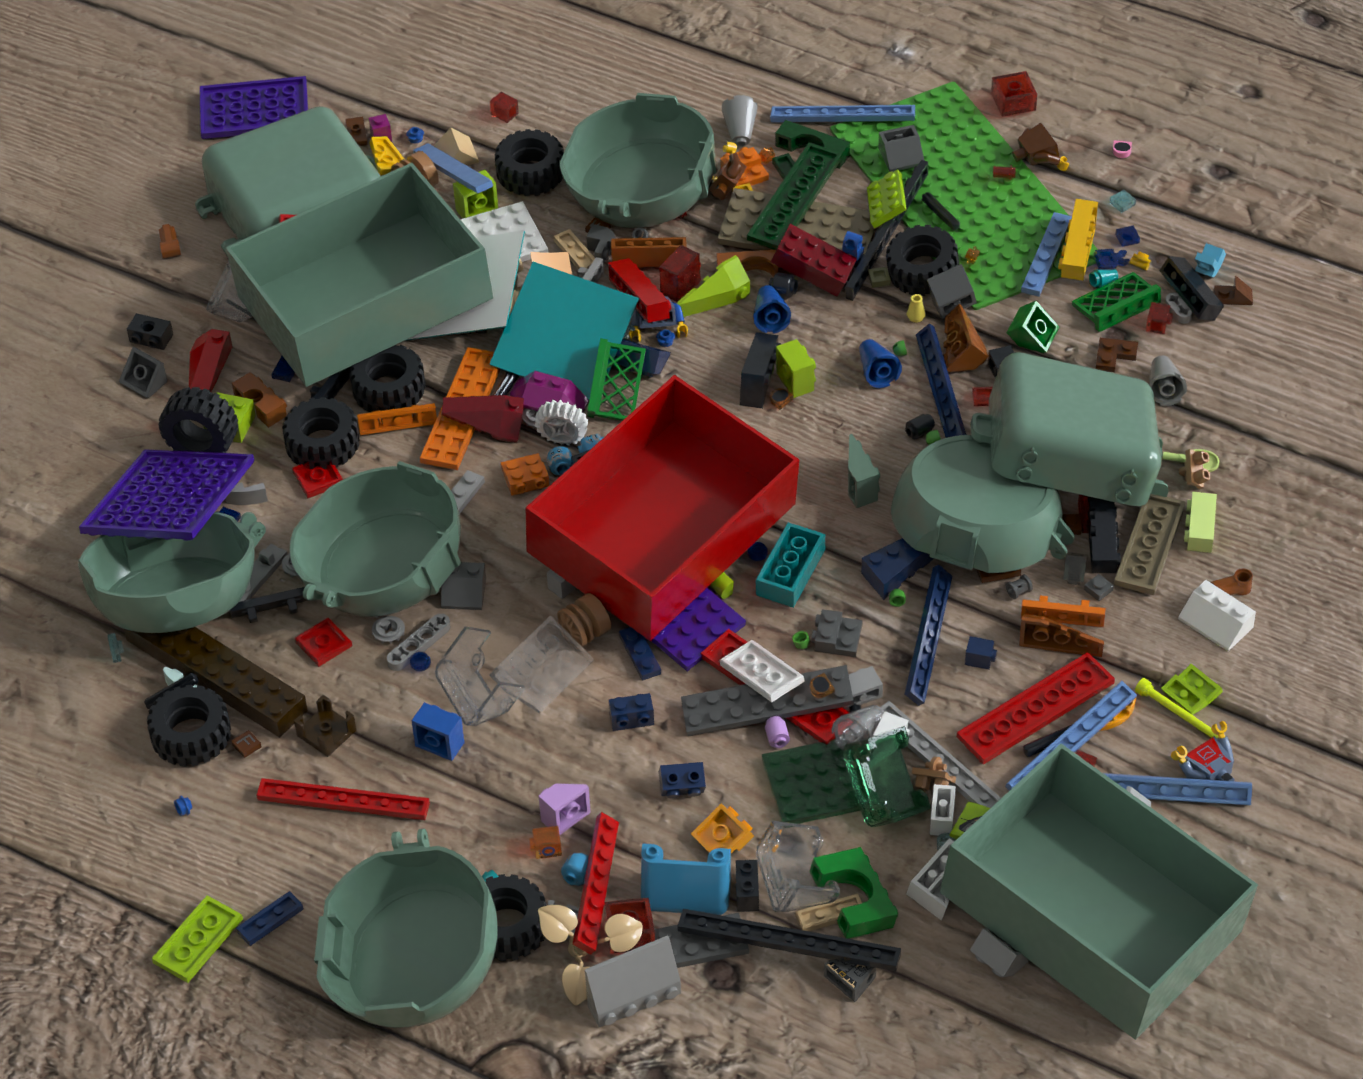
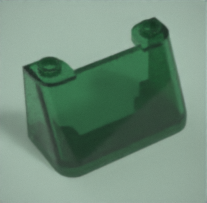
[843,726,931,827]

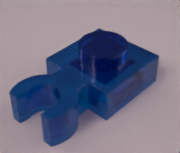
[1094,249,1130,269]

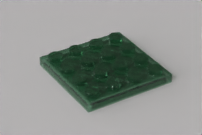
[762,737,867,827]

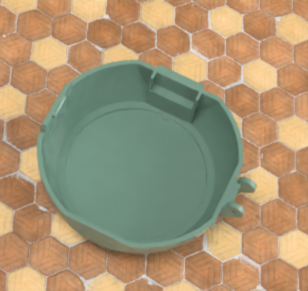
[560,93,718,228]
[891,435,1075,573]
[290,461,461,617]
[78,512,266,633]
[314,829,498,1028]

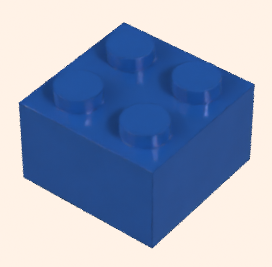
[411,702,465,761]

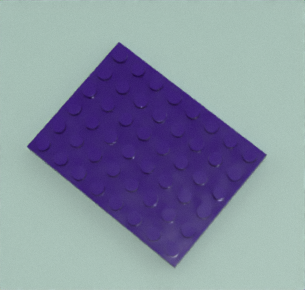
[79,449,254,541]

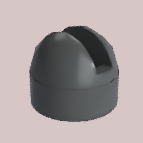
[632,228,648,238]

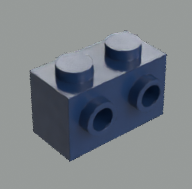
[608,693,654,731]
[658,762,706,798]

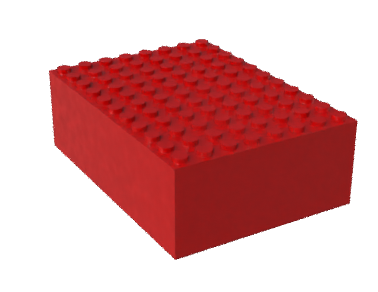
[525,375,800,641]

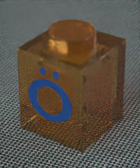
[529,826,562,859]

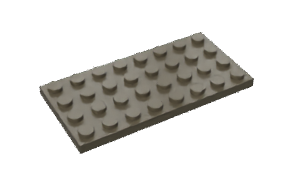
[718,188,875,267]

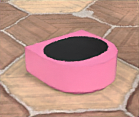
[1113,140,1132,158]

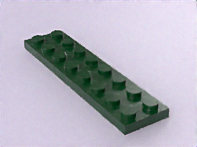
[747,143,842,250]

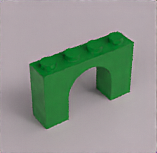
[809,847,898,939]

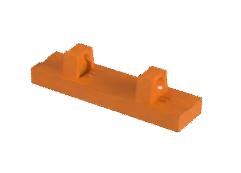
[357,403,437,435]
[1021,595,1106,628]

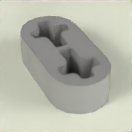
[1165,293,1192,324]

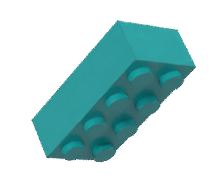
[756,522,826,608]

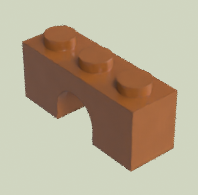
[232,372,287,428]

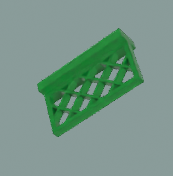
[1072,272,1161,332]
[586,338,646,421]

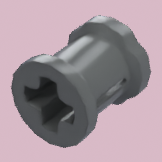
[1006,574,1033,599]

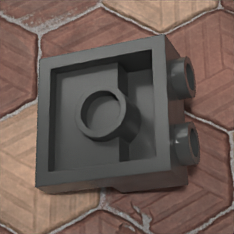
[811,609,863,657]

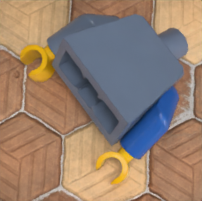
[629,296,688,342]

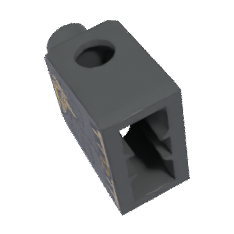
[824,960,876,1002]

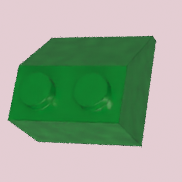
[1006,301,1060,354]

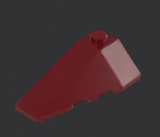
[441,395,524,443]

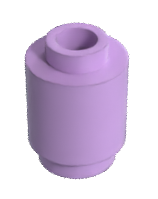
[765,716,790,748]

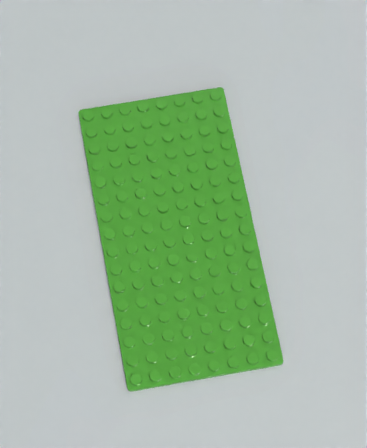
[830,82,1104,310]

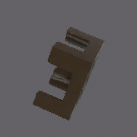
[294,695,357,757]

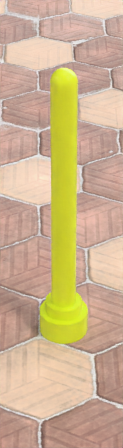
[1135,678,1219,738]

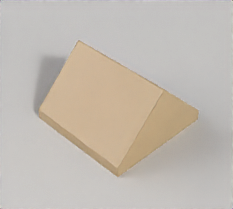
[435,127,479,165]

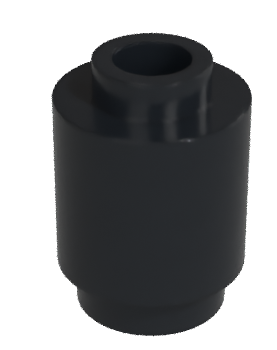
[905,414,935,439]

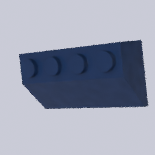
[612,339,671,377]

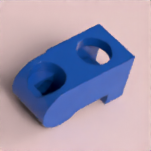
[842,231,864,265]

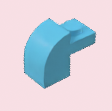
[1195,243,1226,277]

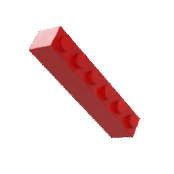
[608,258,671,323]

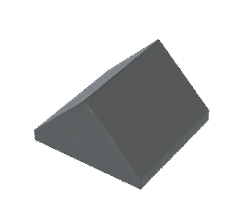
[119,347,167,398]

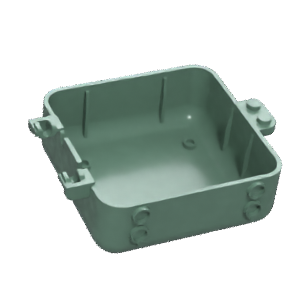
[195,106,383,257]
[970,352,1169,506]

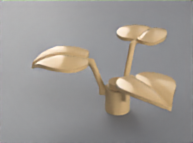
[538,905,643,1005]

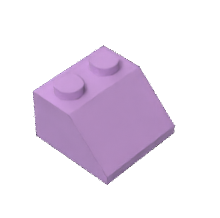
[539,784,591,836]

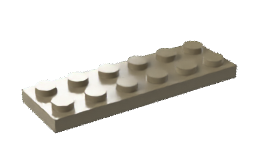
[1114,494,1186,595]

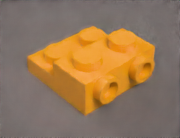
[691,803,754,854]

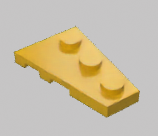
[370,136,404,175]

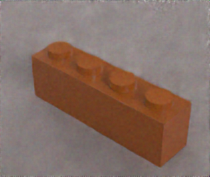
[611,237,687,268]

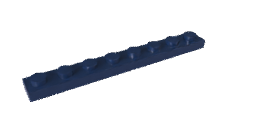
[916,324,967,438]
[904,565,952,706]

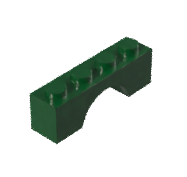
[775,120,850,169]

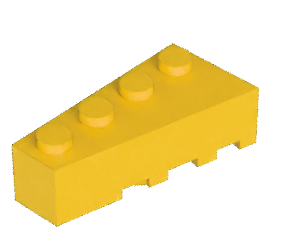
[1058,199,1098,281]

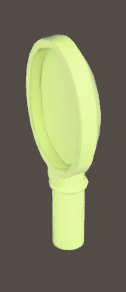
[1162,449,1219,472]

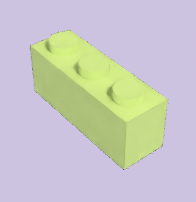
[1184,492,1217,553]

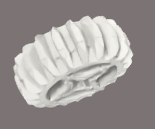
[535,400,588,445]

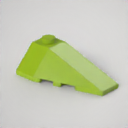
[677,255,750,317]

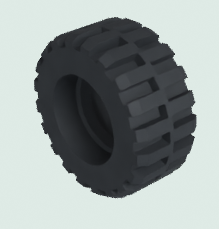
[495,129,564,196]
[886,225,959,296]
[350,344,425,412]
[158,387,238,453]
[282,397,360,469]
[147,685,231,767]
[486,874,547,961]

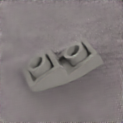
[225,483,268,505]

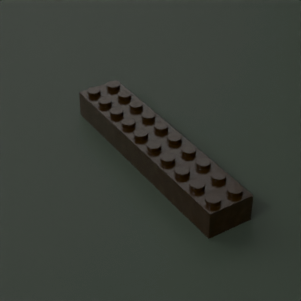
[124,627,308,738]

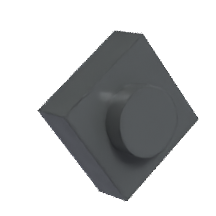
[1084,574,1114,601]

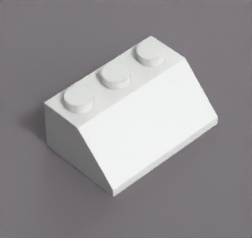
[1178,580,1256,651]

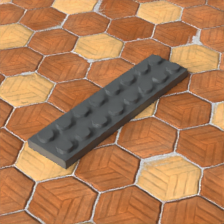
[681,665,854,736]

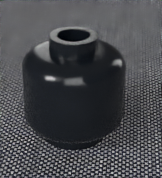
[769,272,798,298]

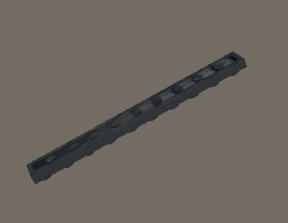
[844,160,928,301]
[677,909,901,972]

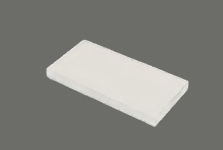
[719,640,805,702]

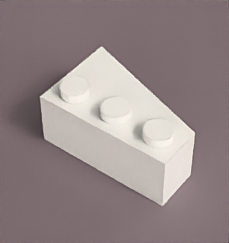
[906,838,954,921]

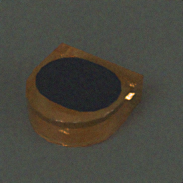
[770,388,793,410]
[809,673,835,698]

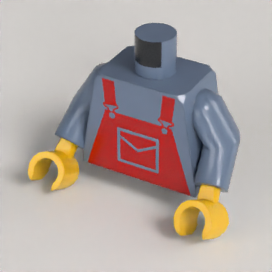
[1171,721,1235,781]

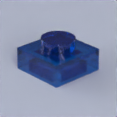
[1115,225,1140,247]

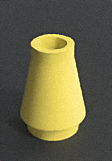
[906,294,926,323]

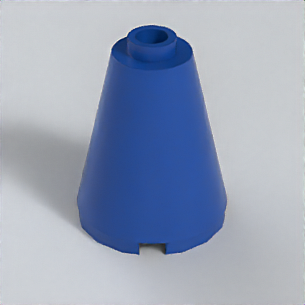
[753,285,791,333]
[859,339,902,388]

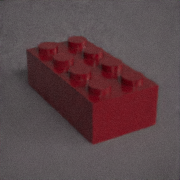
[770,224,857,297]

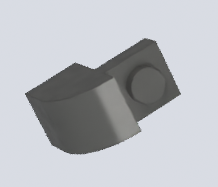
[586,224,616,264]

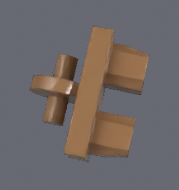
[1179,449,1210,489]
[911,756,956,791]

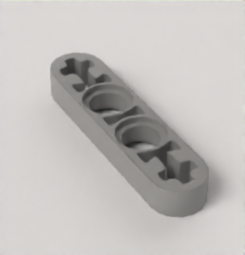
[387,614,451,671]

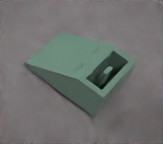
[848,434,880,508]

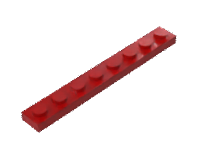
[256,778,430,820]
[572,812,619,955]

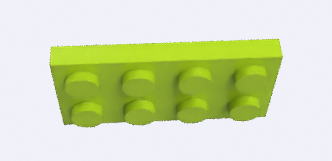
[867,169,906,228]
[152,895,243,983]

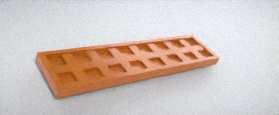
[420,347,500,470]

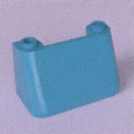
[641,844,732,915]

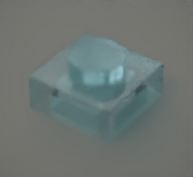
[1109,190,1136,213]
[107,633,124,663]

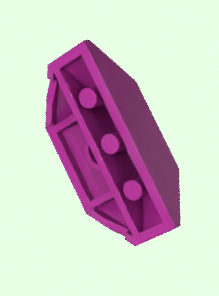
[510,371,589,413]

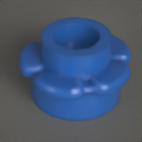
[406,127,424,144]
[656,329,675,347]
[174,795,192,816]

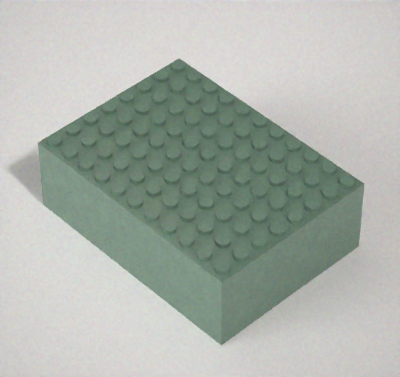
[226,163,493,387]
[940,744,1258,1040]

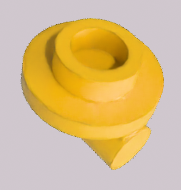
[1129,251,1151,271]

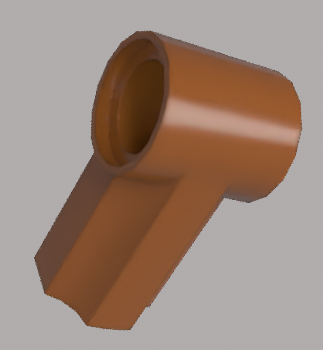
[159,224,181,259]
[1211,568,1253,595]

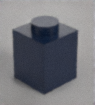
[965,636,997,670]

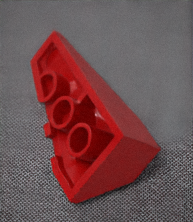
[189,329,233,392]

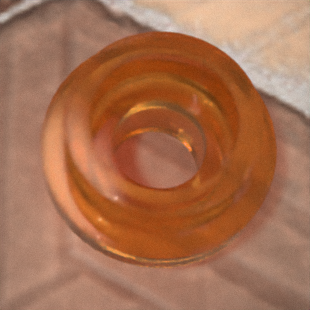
[759,147,775,164]
[965,246,980,264]

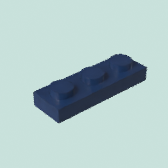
[619,627,661,681]
[236,891,304,946]

